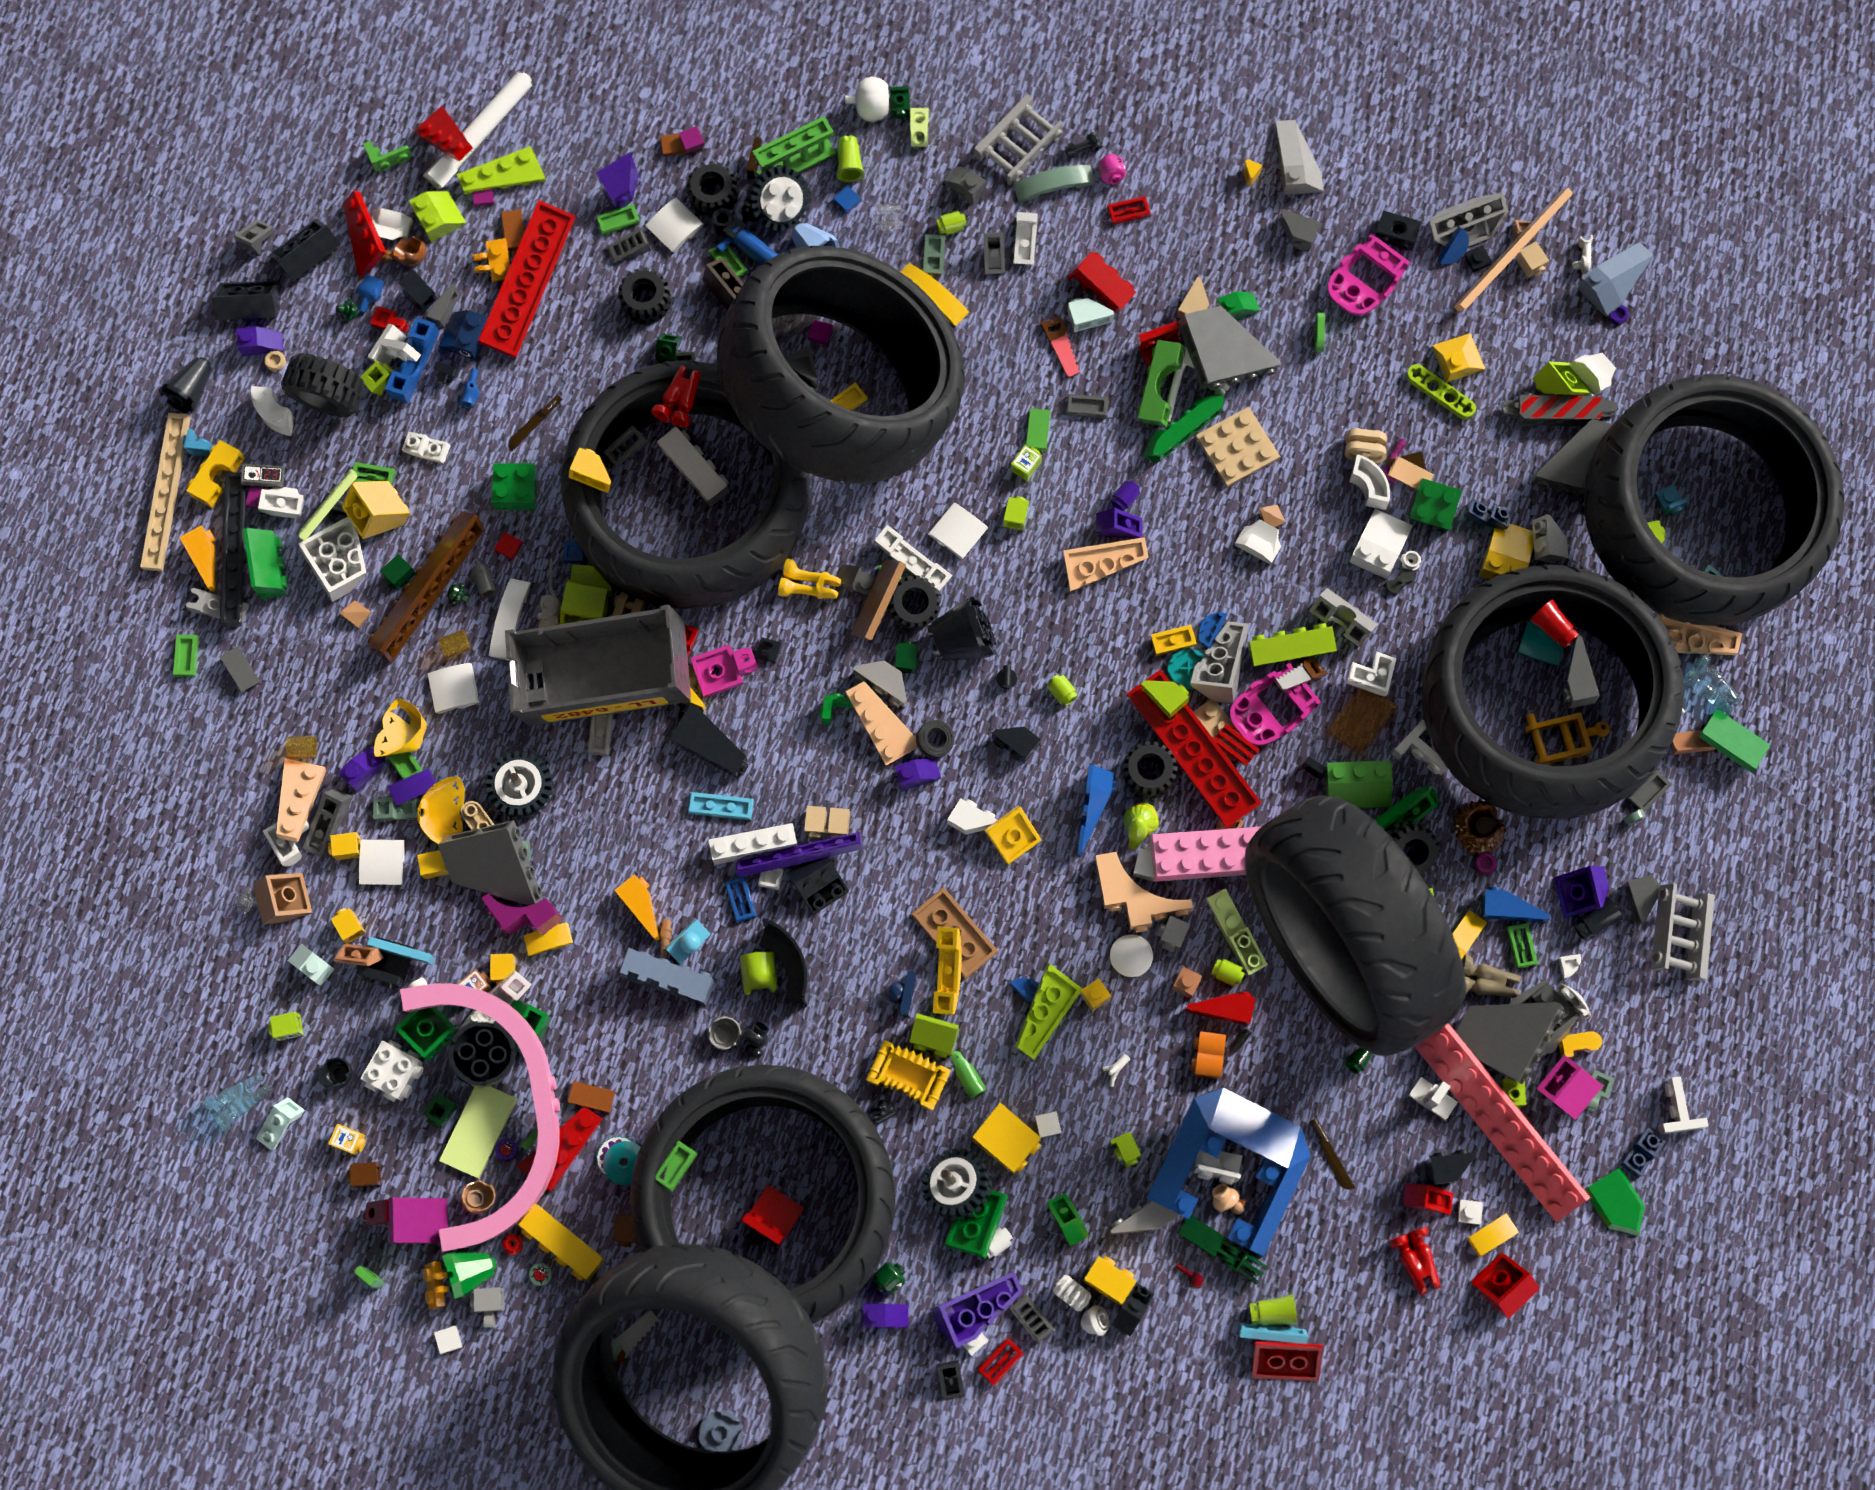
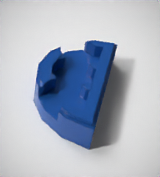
[1437,225,1469,264]
[1198,612,1228,649]
[1009,978,1039,1006]

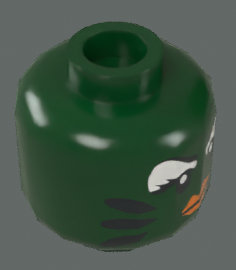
[873,1261,906,1295]

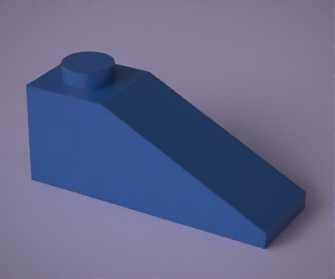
[1481,887,1550,923]

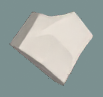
[371,208,413,240]
[1569,353,1616,395]
[258,487,304,518]
[1235,519,1281,565]

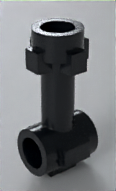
[1064,132,1103,158]

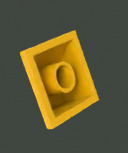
[1432,333,1485,382]

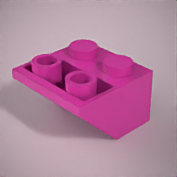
[1537,1055,1603,1120]

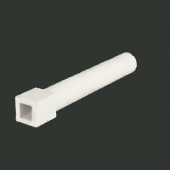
[423,72,532,189]

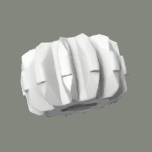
[1053,1275,1091,1311]

